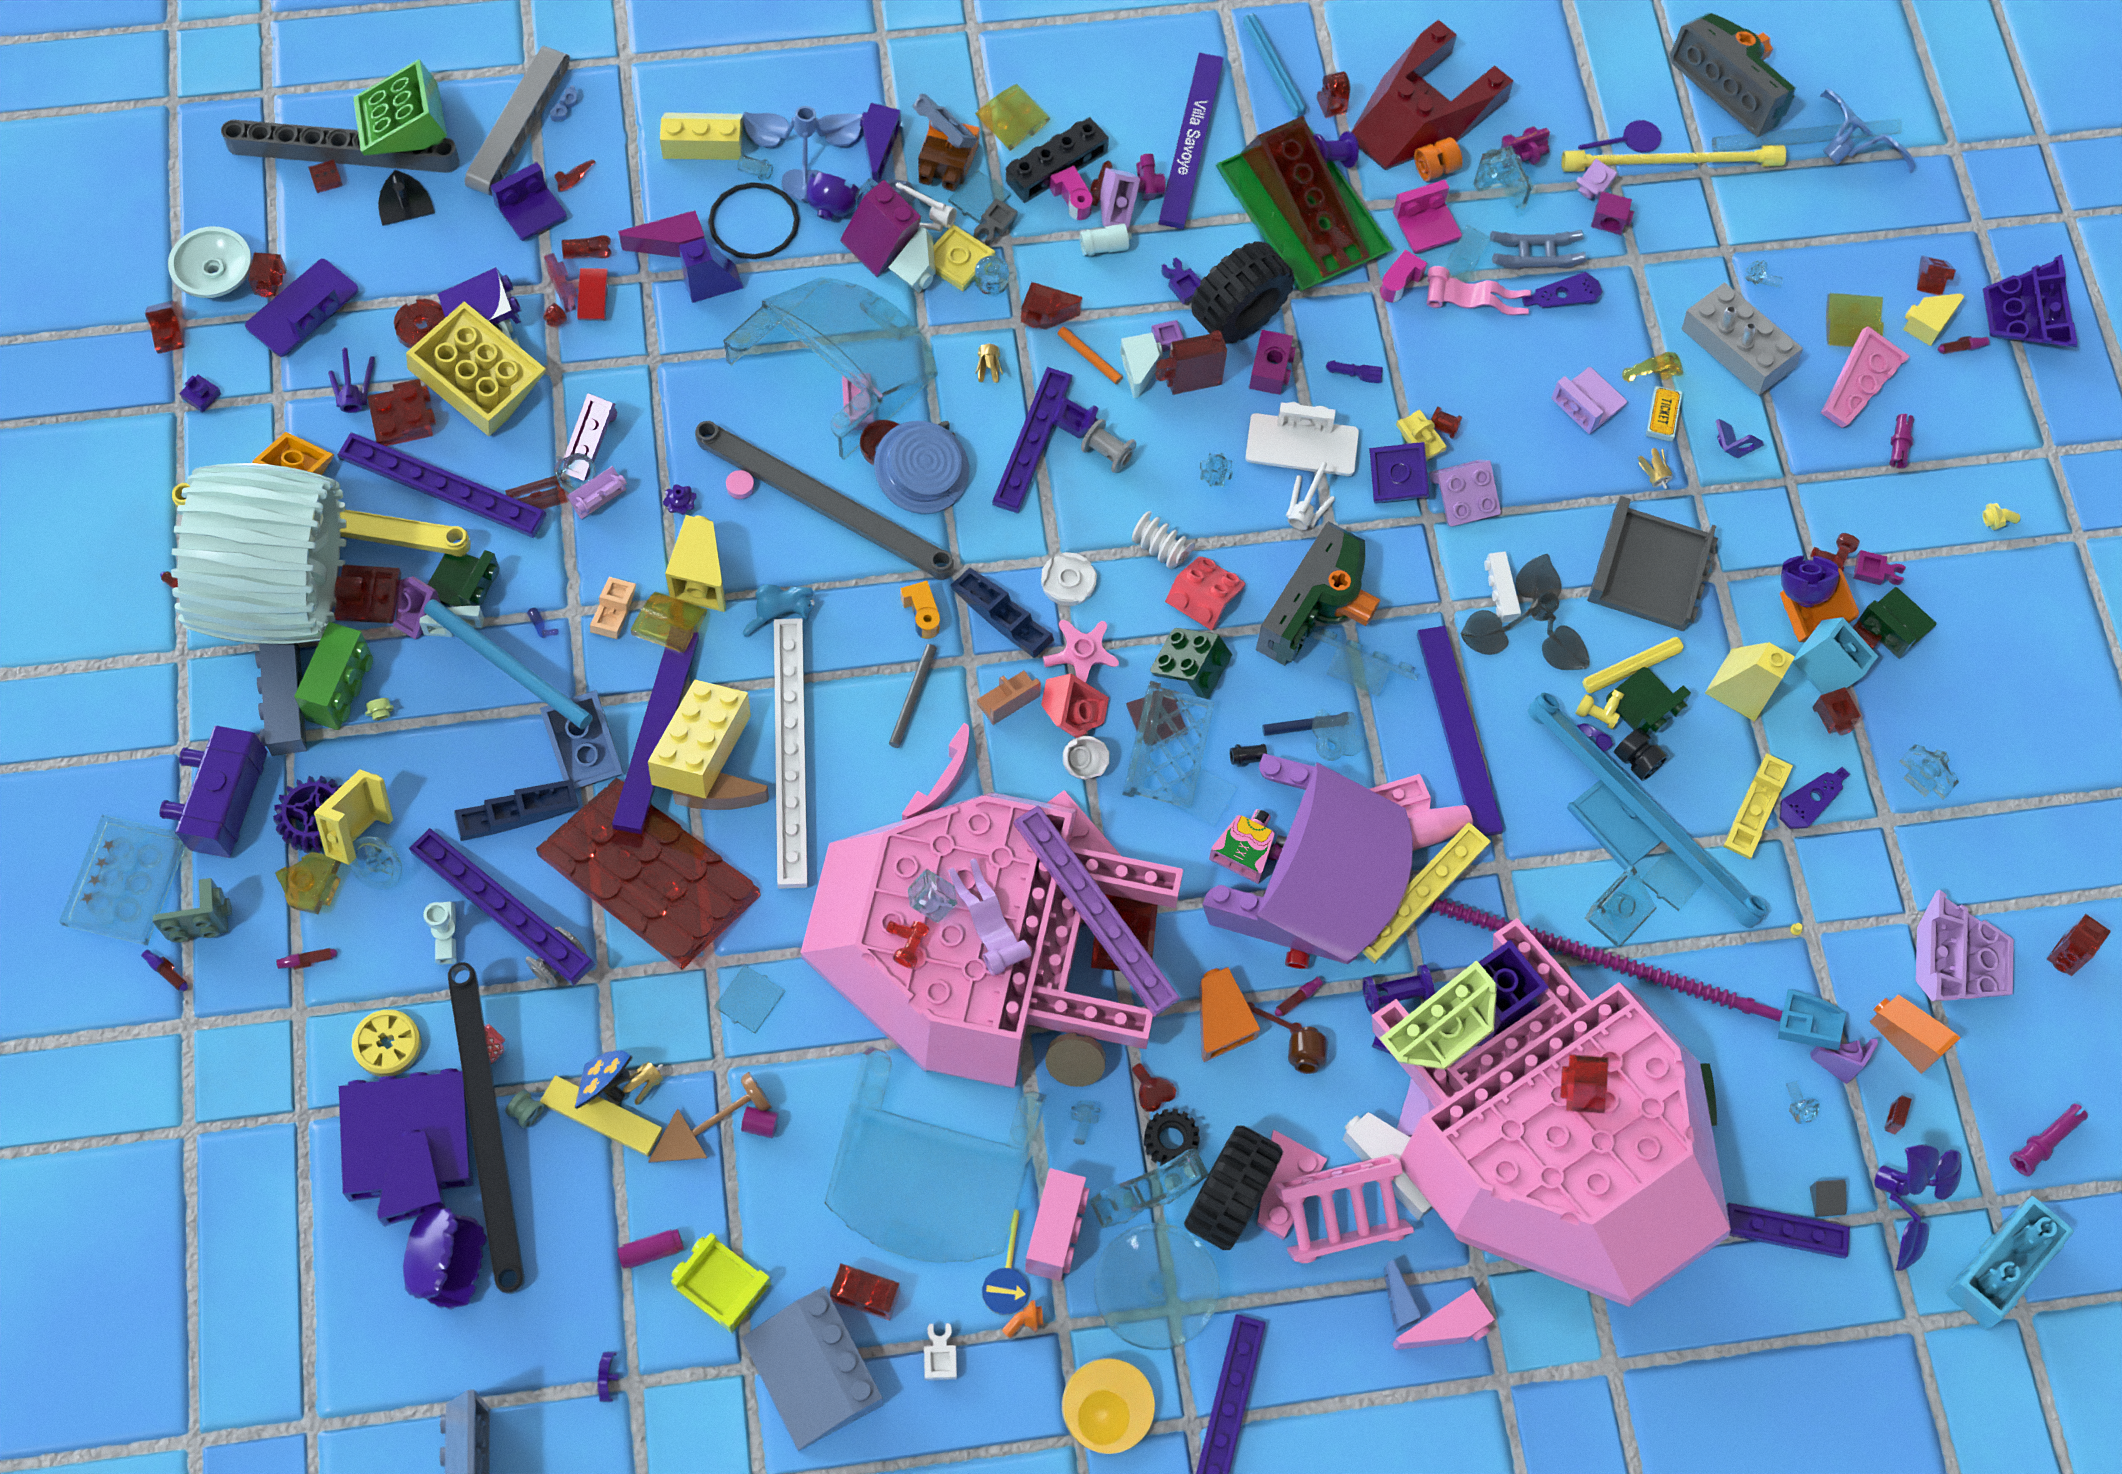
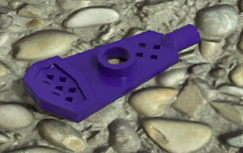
[1522,272,1602,308]
[1779,767,1850,829]

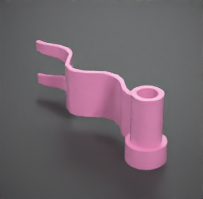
[1427,266,1531,315]

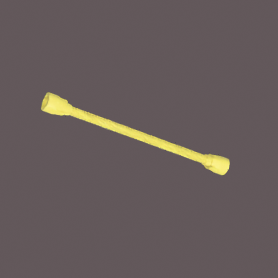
[1561,145,1786,172]

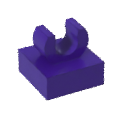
[179,374,221,413]

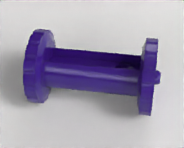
[1362,964,1435,1016]

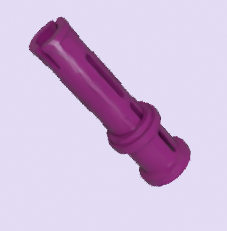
[2009,1104,2088,1176]

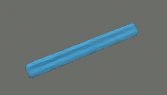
[1243,13,1307,117]

